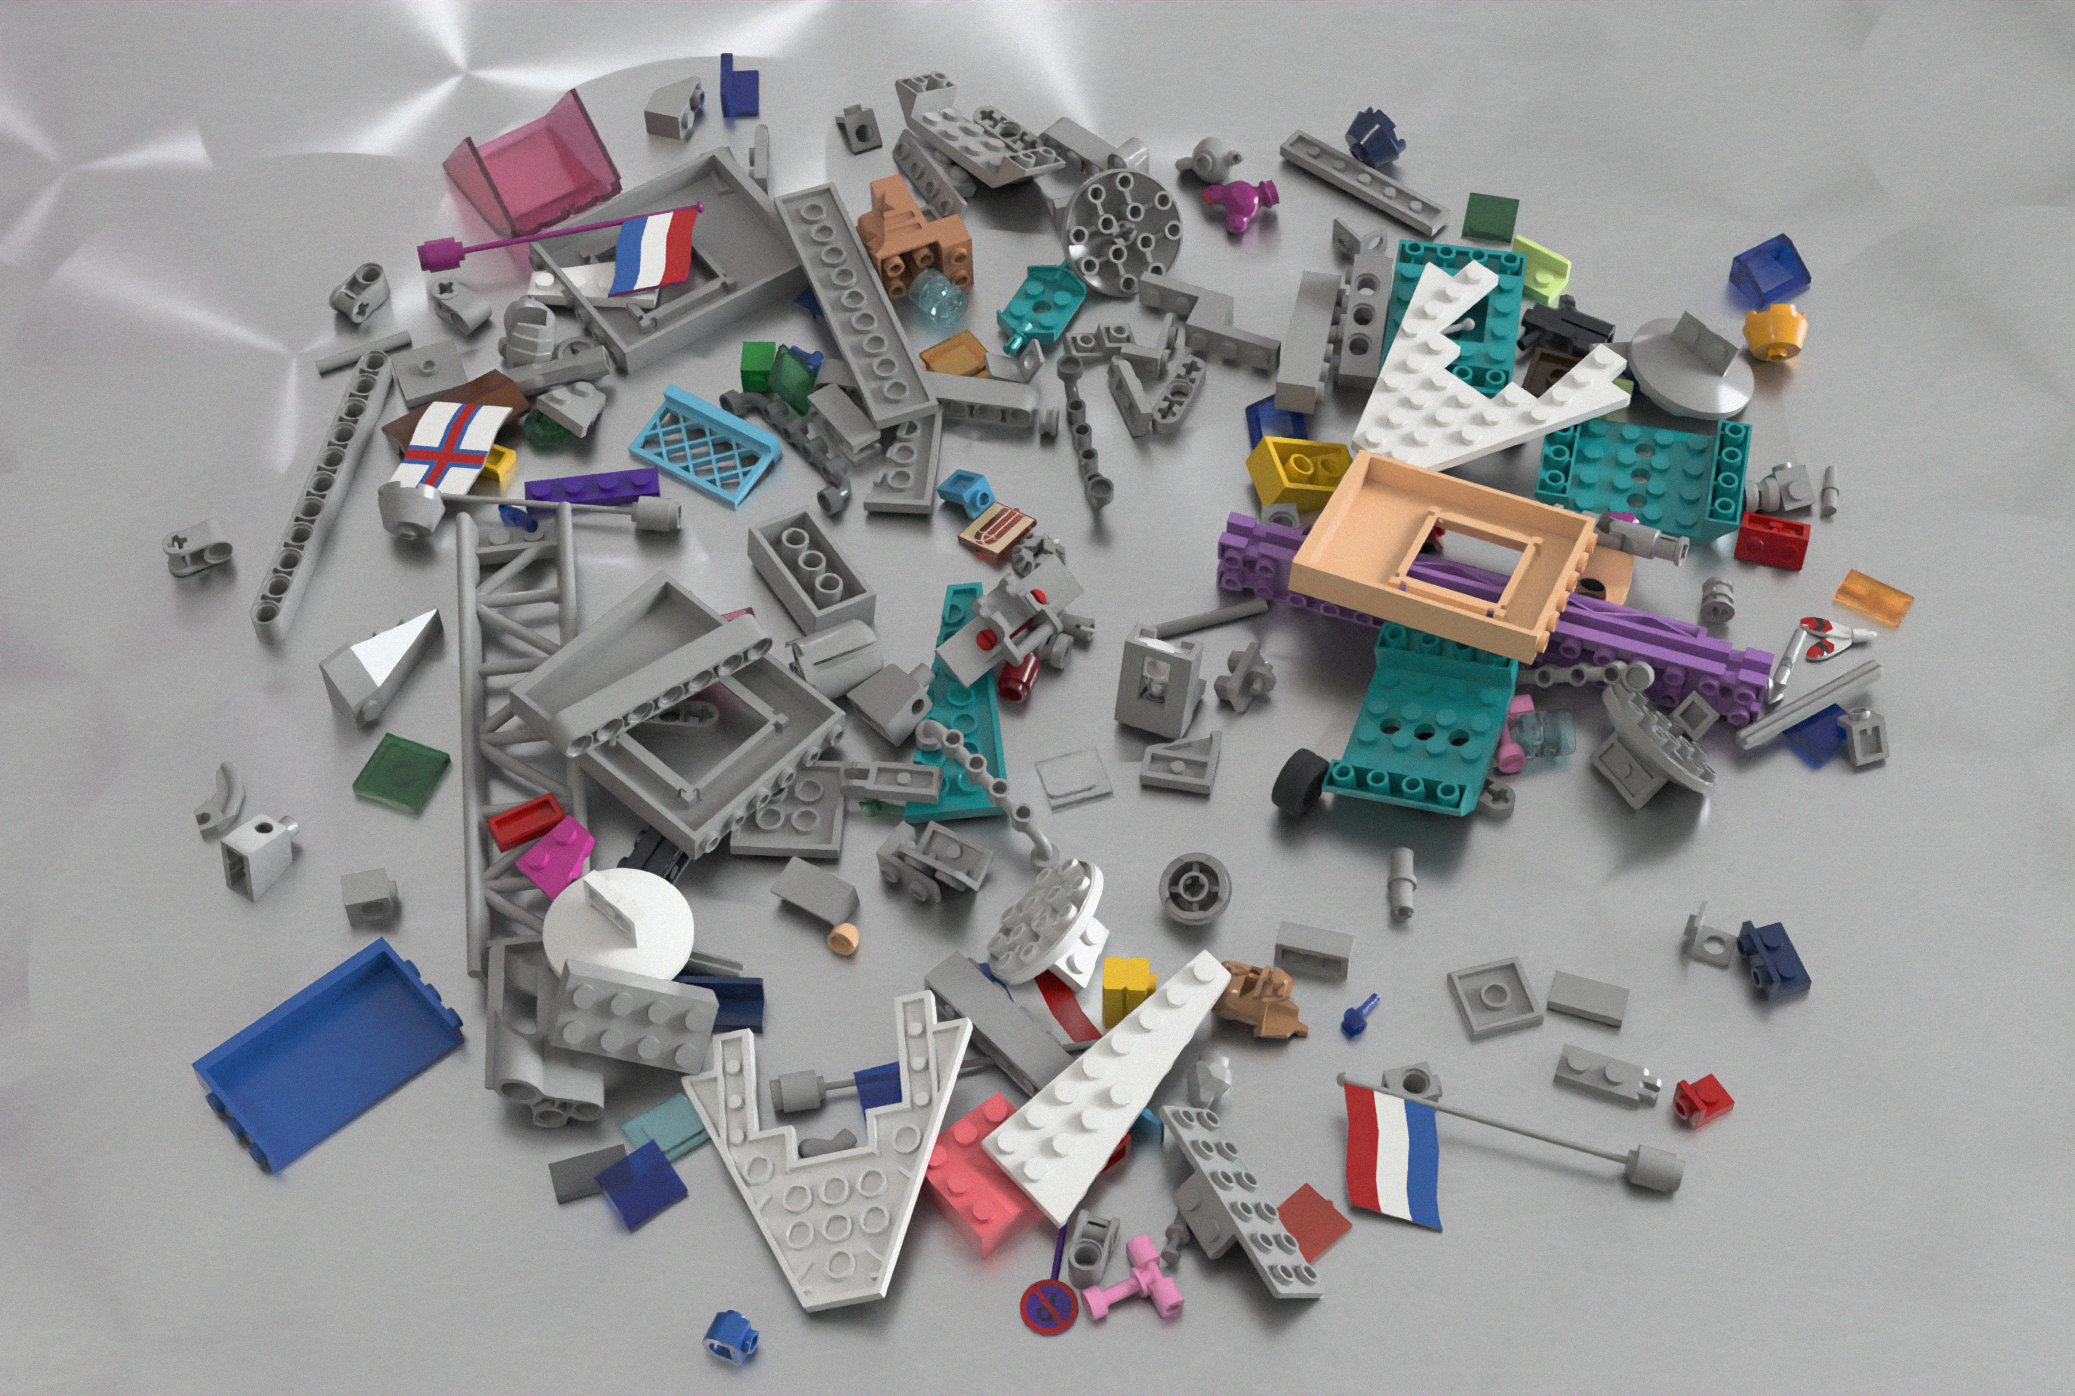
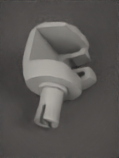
[498,295,557,369]

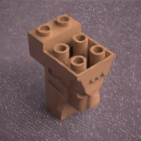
[855,174,974,300]

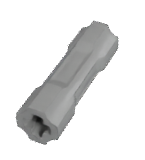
[509,345,612,396]

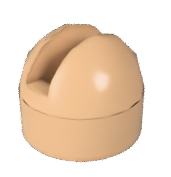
[827,923,860,956]

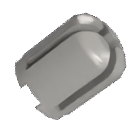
[785,619,884,700]

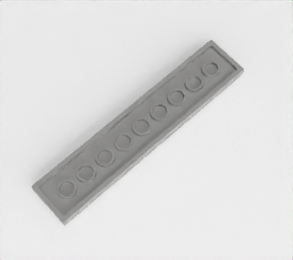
[773,182,939,430]

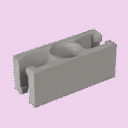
[807,382,882,468]

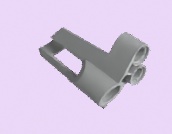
[485,942,605,1128]

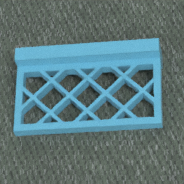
[628,384,783,507]

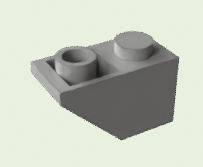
[644,76,705,140]

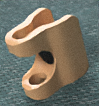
[1573,545,1634,606]

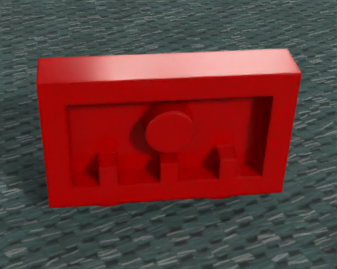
[1734,511,1811,571]

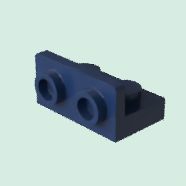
[1736,920,1812,1001]

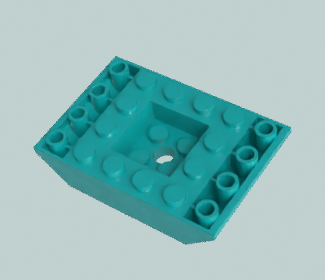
[1378,239,1527,398]

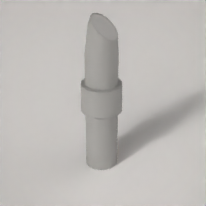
[1822,465,1840,515]

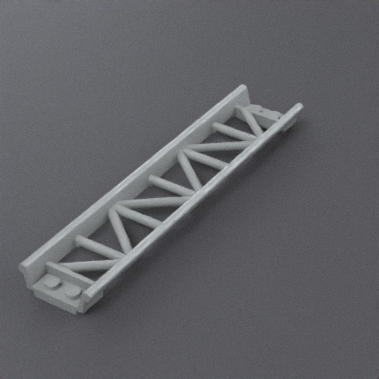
[456,502,590,993]

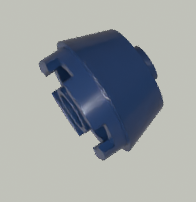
[1345,106,1406,169]

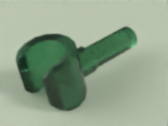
[858,797,905,817]

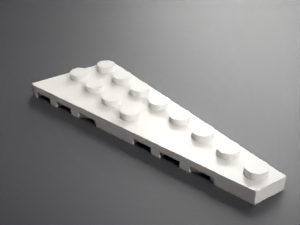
[981,949,1232,1229]

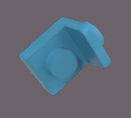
[936,469,996,520]

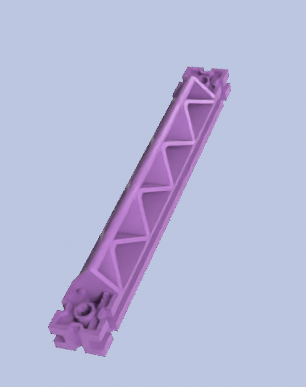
[1216,512,1775,726]

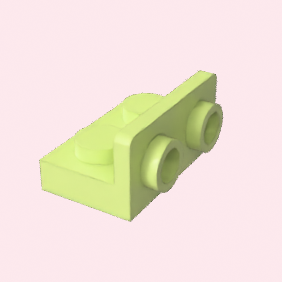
[1511,235,1571,305]

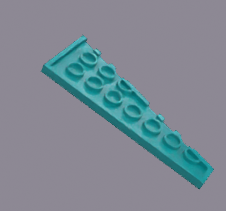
[904,582,1007,824]

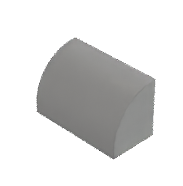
[770,855,860,926]
[1274,921,1356,978]

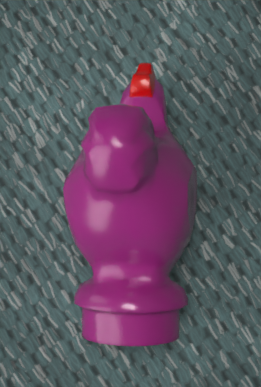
[1202,180,1279,234]

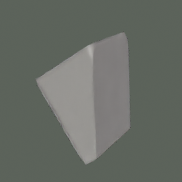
[1669,690,1720,741]

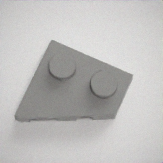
[536,381,606,438]

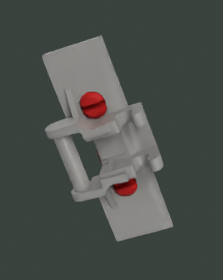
[934,554,1085,689]

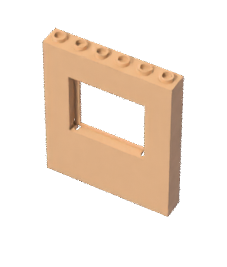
[1288,449,1598,665]

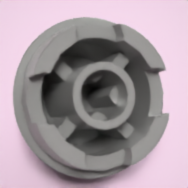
[378,481,446,540]
[1159,852,1232,925]

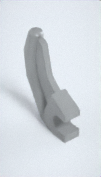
[194,761,245,839]

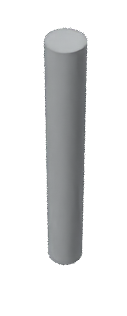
[315,330,412,374]

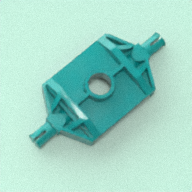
[996,258,1086,356]

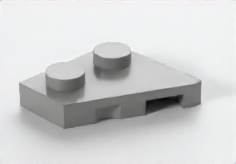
[1139,731,1222,794]

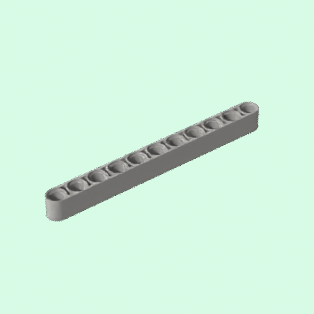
[250,350,394,645]

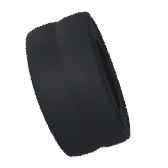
[1271,748,1330,817]

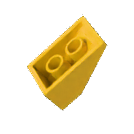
[1245,436,1353,514]

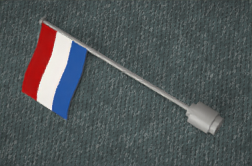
[769,960,1106,1113]
[1336,1072,1685,1231]

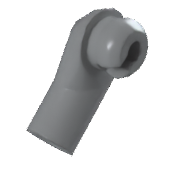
[798,1128,857,1159]

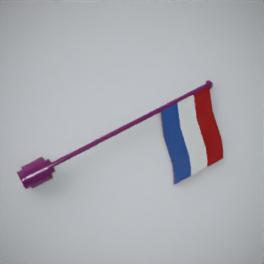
[417,201,704,298]

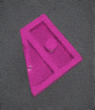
[515,814,596,902]

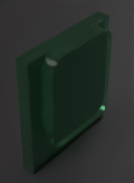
[1461,192,1520,243]
[767,343,817,418]

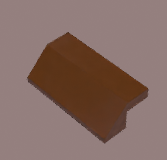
[381,369,531,456]

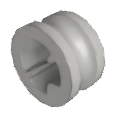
[1039,405,1059,436]

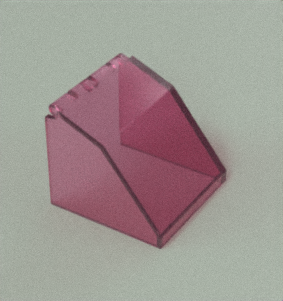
[442,88,623,239]

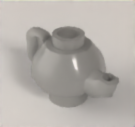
[1175,137,1244,184]

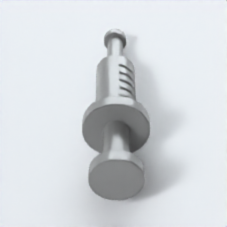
[1161,1209,1191,1264]

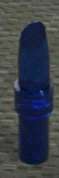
[498,504,538,533]

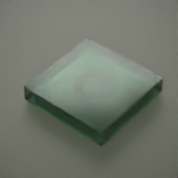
[352,732,451,815]

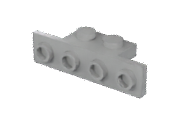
[892,129,977,219]

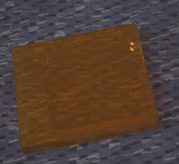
[919,329,989,377]

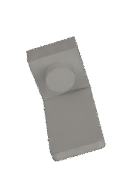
[1120,313,1178,381]
[876,821,942,905]

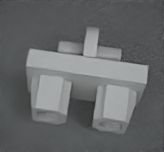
[1214,642,1277,712]

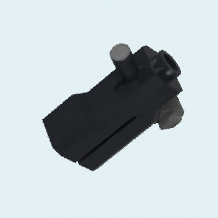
[1517,294,1616,358]

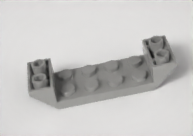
[895,71,1066,188]

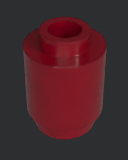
[998,652,1041,703]

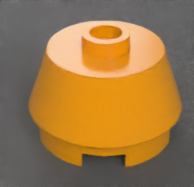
[1742,304,1808,362]

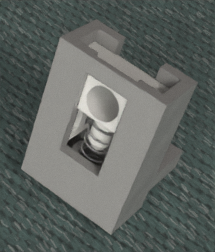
[1114,622,1207,740]

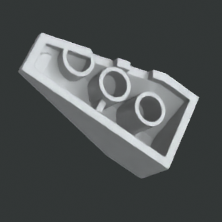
[318,605,444,728]

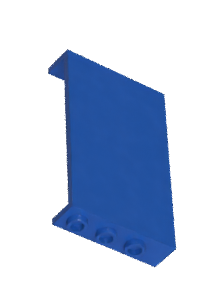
[191,937,464,1174]

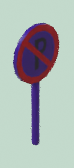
[1020,1217,1079,1336]

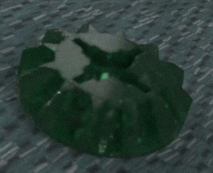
[524,409,575,448]

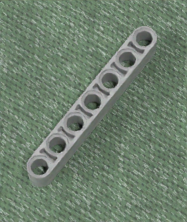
[813,359,1040,428]
[546,614,773,758]

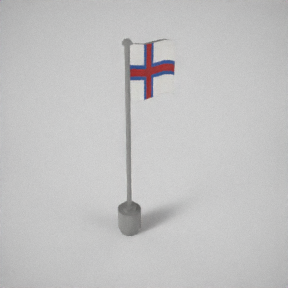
[378,401,682,532]

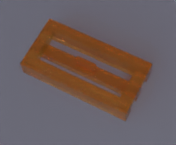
[1835,569,1915,628]

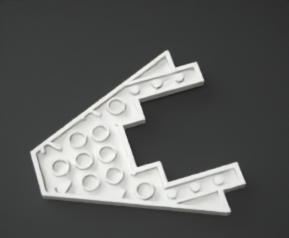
[1351,260,1631,472]
[681,990,973,1313]

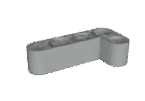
[1039,117,1149,179]

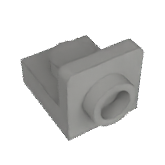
[1836,707,1890,766]

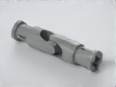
[1554,504,1690,566]

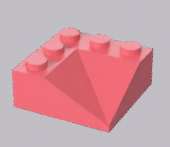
[920,1092,1044,1260]

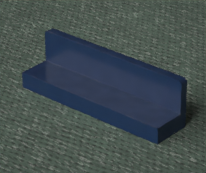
[671,976,766,1034]

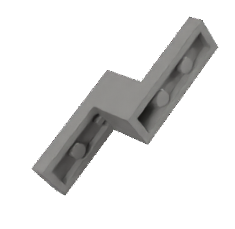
[1139,271,1281,372]

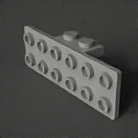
[1158,1105,1325,1298]

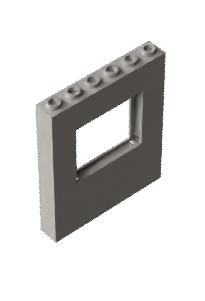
[528,146,809,375]
[509,570,846,861]

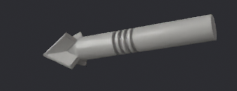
[1764,628,1808,705]

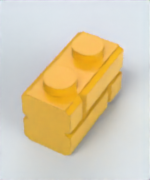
[1102,956,1157,1029]

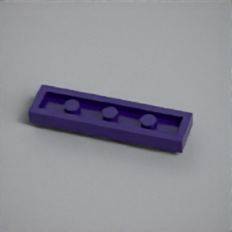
[524,467,660,516]

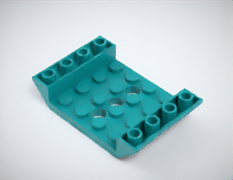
[1534,418,1753,546]
[1321,622,1519,817]

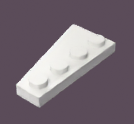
[527,261,659,309]

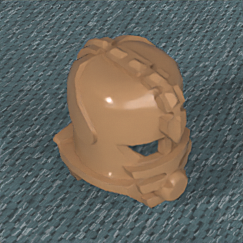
[1211,961,1309,1039]

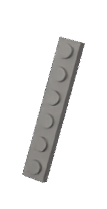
[1280,129,1451,237]

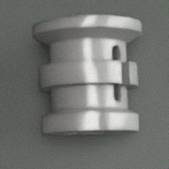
[1700,577,1735,623]

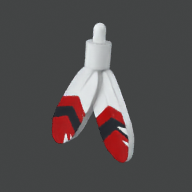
[1800,617,1877,661]

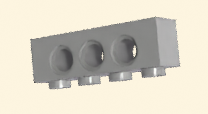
[1332,254,1394,390]

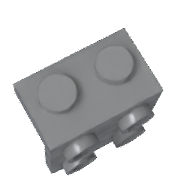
[897,820,996,892]

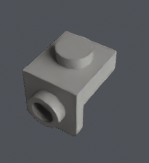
[1763,462,1816,513]

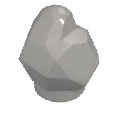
[1186,1051,1232,1109]

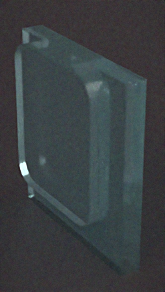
[621,1092,712,1175]

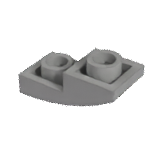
[1063,323,1136,365]

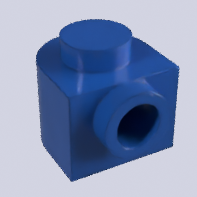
[702,1310,759,1366]

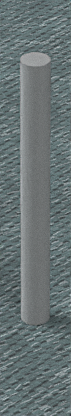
[1152,598,1268,639]

